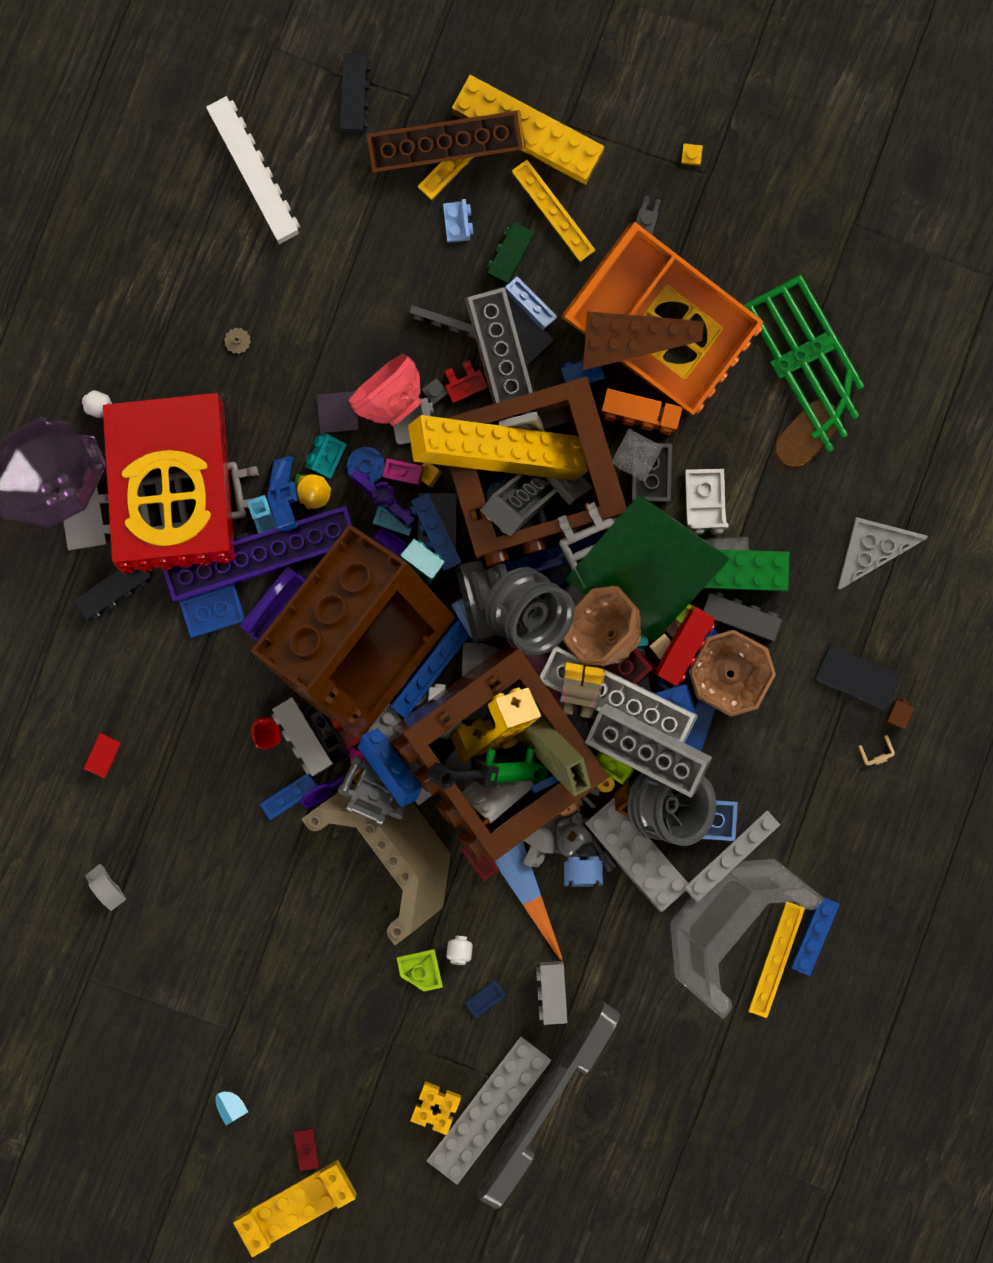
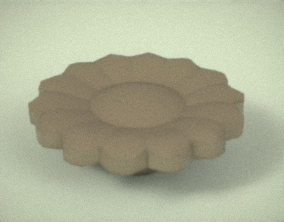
[224,328,251,354]

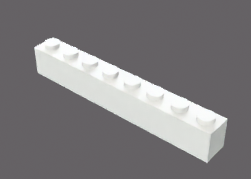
[207,96,300,244]

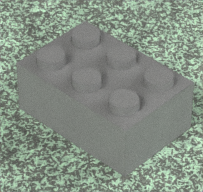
[536,961,567,1025]

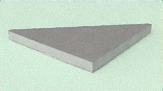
[837,517,928,590]

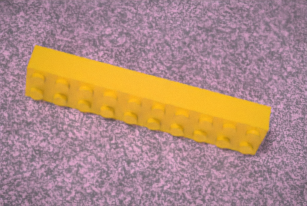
[408,415,588,481]

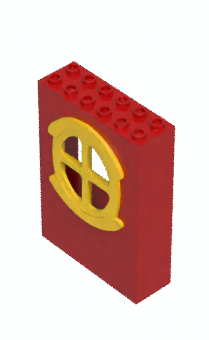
[103,393,235,573]

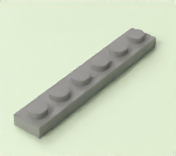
[684,810,780,902]

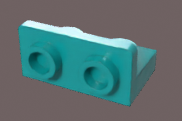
[305,433,347,479]

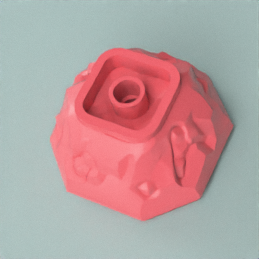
[348,353,422,426]

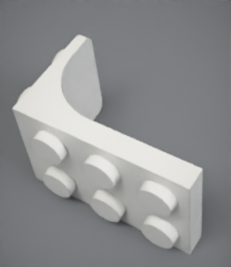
[685,469,728,535]

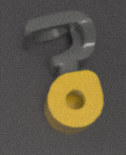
[582,776,615,808]

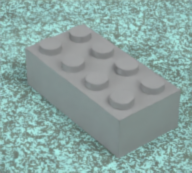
[272,697,335,776]

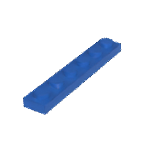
[389,617,469,719]

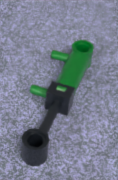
[428,746,548,789]

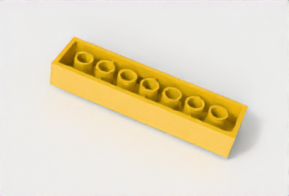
[452,75,605,185]

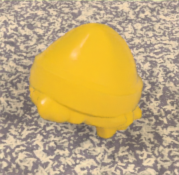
[297,474,331,509]

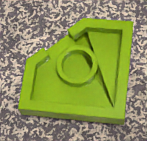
[397,949,443,991]

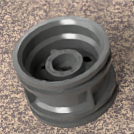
[485,567,574,656]

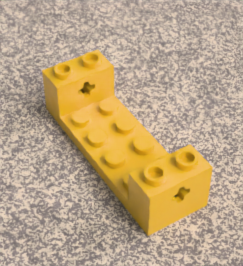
[450,687,541,764]
[233,1160,357,1257]

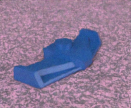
[267,456,298,531]

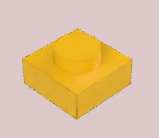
[681,144,703,166]
[421,463,442,487]

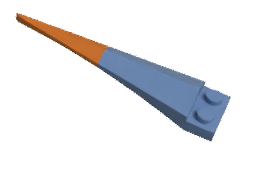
[494,841,562,960]

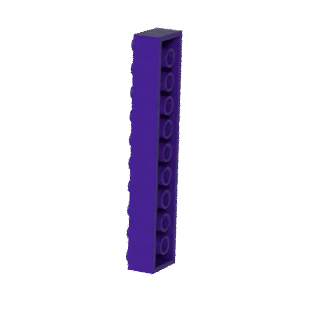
[163,506,353,603]

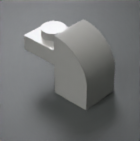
[523,826,555,867]
[85,864,126,911]

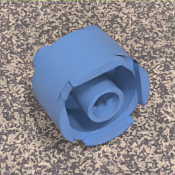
[564,857,603,887]

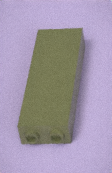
[517,716,591,797]

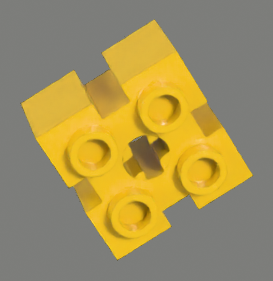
[411,1081,461,1135]

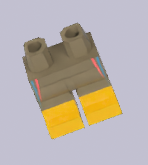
[560,662,606,718]

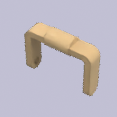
[858,735,895,765]

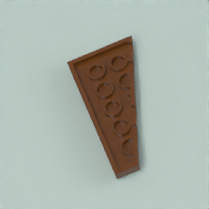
[582,311,704,370]

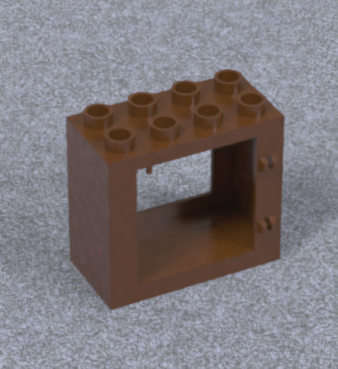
[447,377,626,569]
[250,524,455,741]
[390,646,609,862]

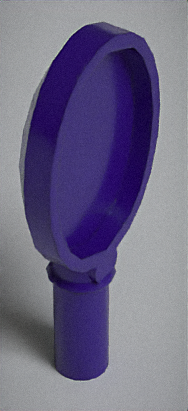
[301,773,347,808]

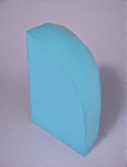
[216,1092,248,1125]

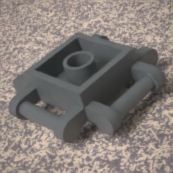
[337,757,409,826]

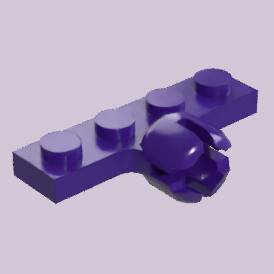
[351,470,414,529]

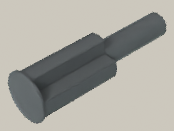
[591,835,616,872]

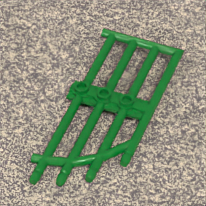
[743,274,864,453]

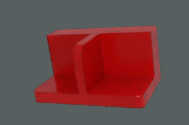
[84,733,121,778]

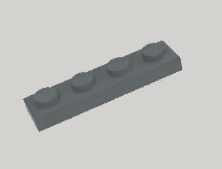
[410,305,475,339]

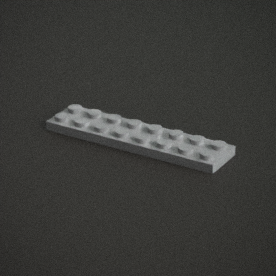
[426,1036,552,1184]

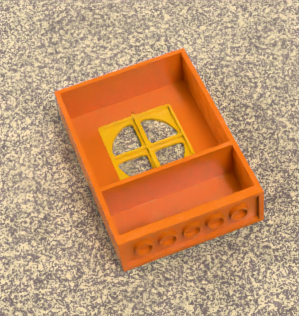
[561,222,764,415]

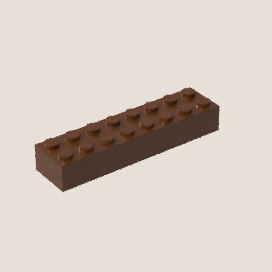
[366,110,526,172]

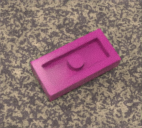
[382,459,424,486]

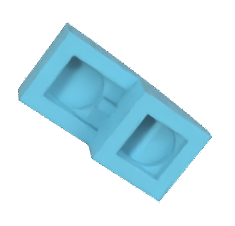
[247,495,277,533]

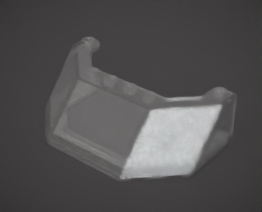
[670,859,824,1019]

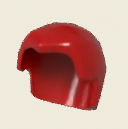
[251,716,281,749]

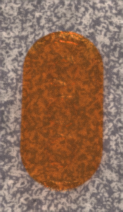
[776,400,837,467]

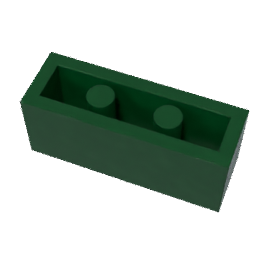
[486,222,534,285]

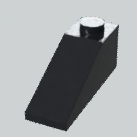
[303,706,350,763]

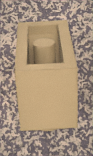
[648,634,671,662]

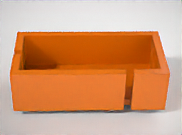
[600,388,683,436]

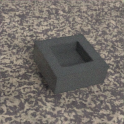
[422,378,448,405]

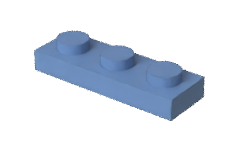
[505,277,557,330]

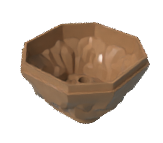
[563,586,641,667]
[689,630,776,717]

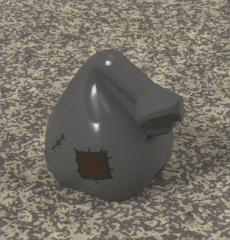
[555,811,592,857]

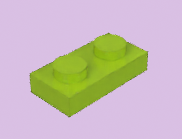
[596,751,634,785]

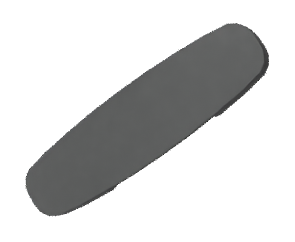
[477,1000,620,1209]

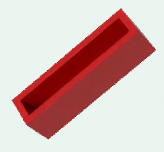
[653,606,715,686]

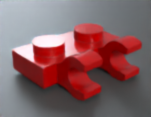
[445,360,488,404]

